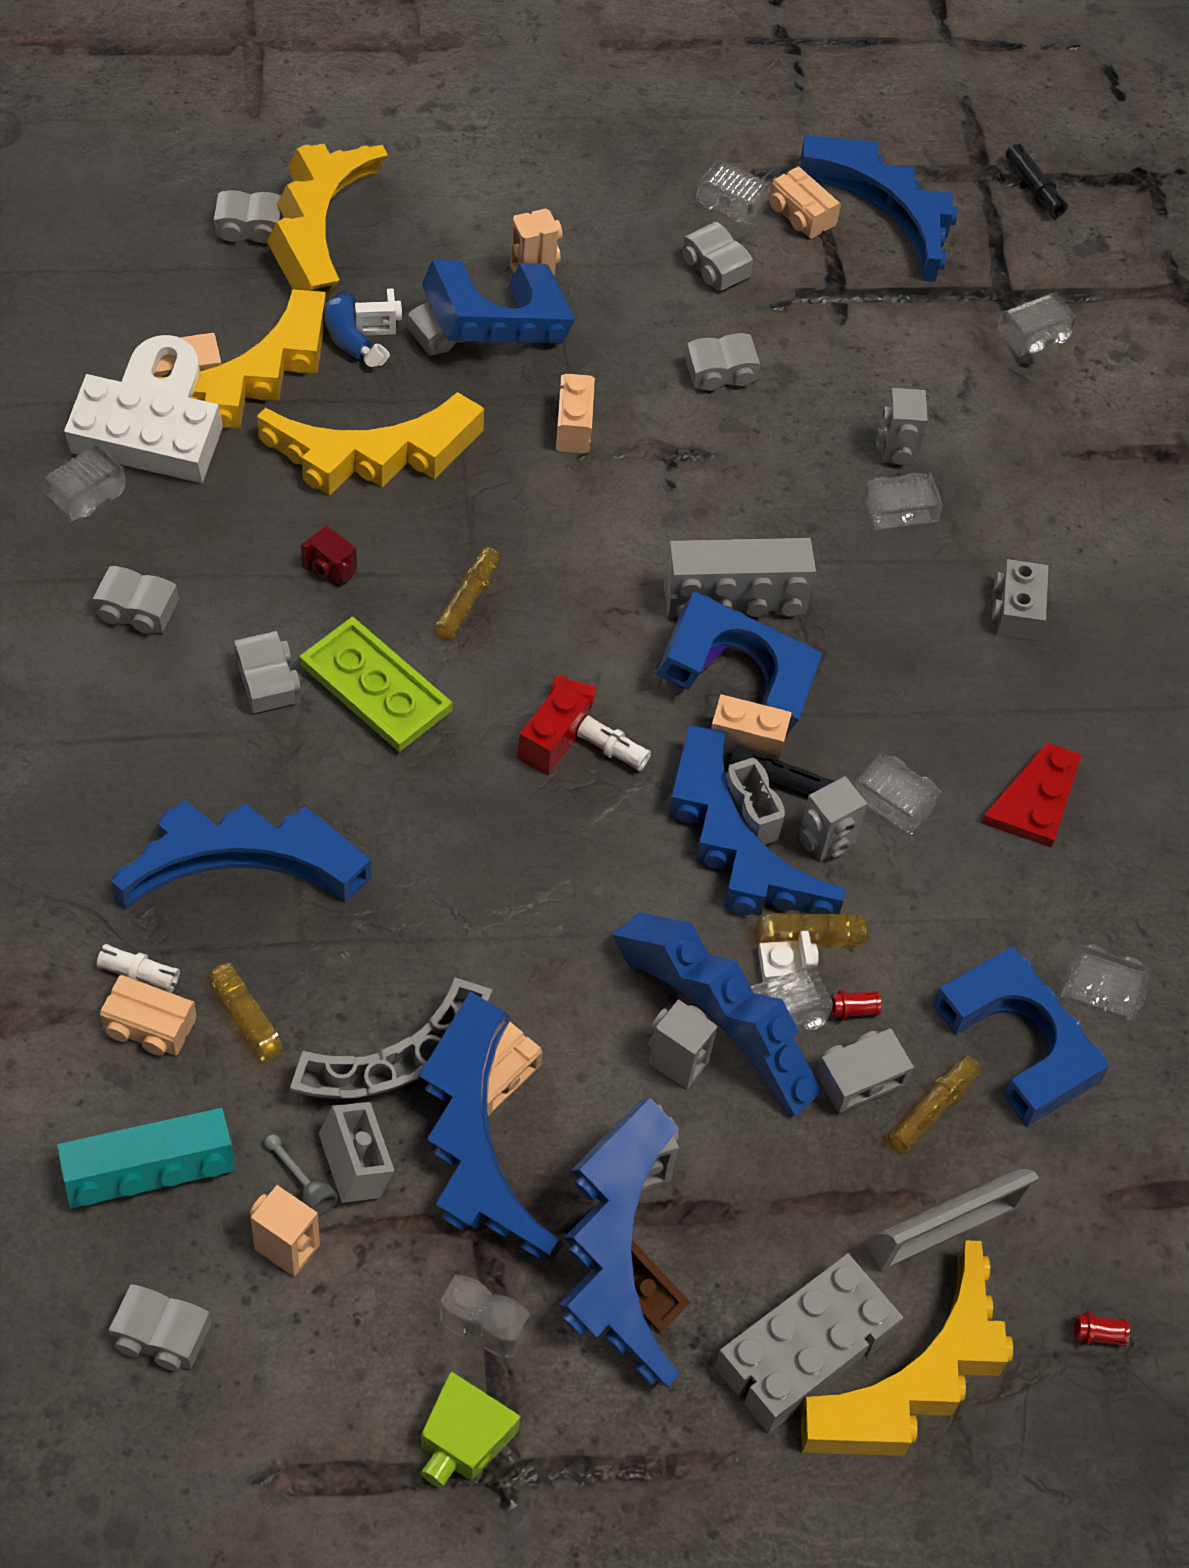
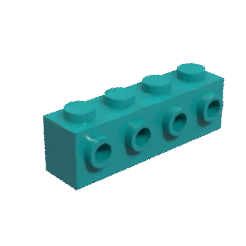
[57,1108,235,1209]

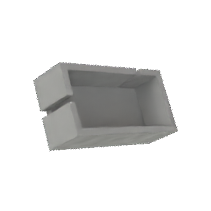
[664,538,816,618]
[714,1253,904,1434]

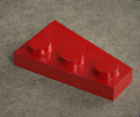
[981,743,1082,847]

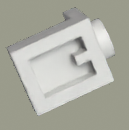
[355,289,402,336]
[758,931,818,984]

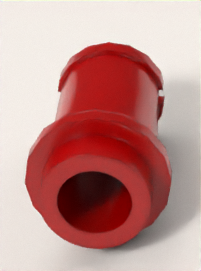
[550,673,597,708]
[830,989,882,1021]
[1073,1311,1130,1346]

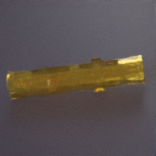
[434,547,502,640]
[887,1055,982,1153]

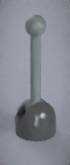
[265,1135,339,1217]

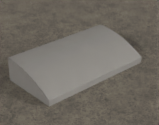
[865,1169,1039,1272]

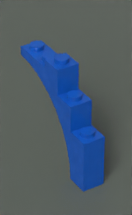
[800,135,958,282]
[668,725,846,920]
[111,800,371,909]
[612,912,822,1116]
[419,991,564,1259]
[559,1098,680,1387]

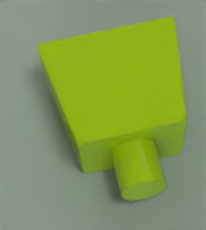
[421,1372,521,1488]

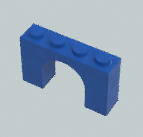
[422,260,575,343]
[656,591,822,736]
[933,946,1109,1127]

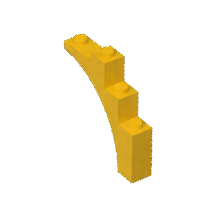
[267,144,388,300]
[156,289,326,429]
[257,392,485,496]
[800,1240,1013,1456]

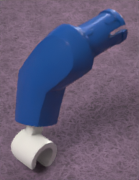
[324,291,390,367]

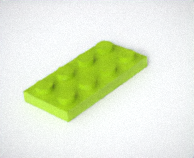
[299,616,453,753]

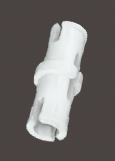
[577,715,651,772]
[96,944,180,993]

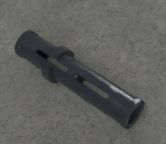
[1005,143,1068,218]
[729,744,835,795]

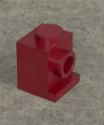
[301,525,357,586]

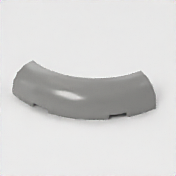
[290,978,493,1099]

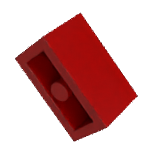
[517,684,590,775]

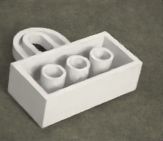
[64,335,223,484]

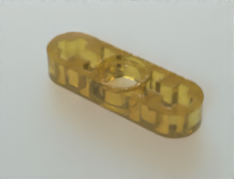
[757,914,869,948]
[209,961,284,1063]

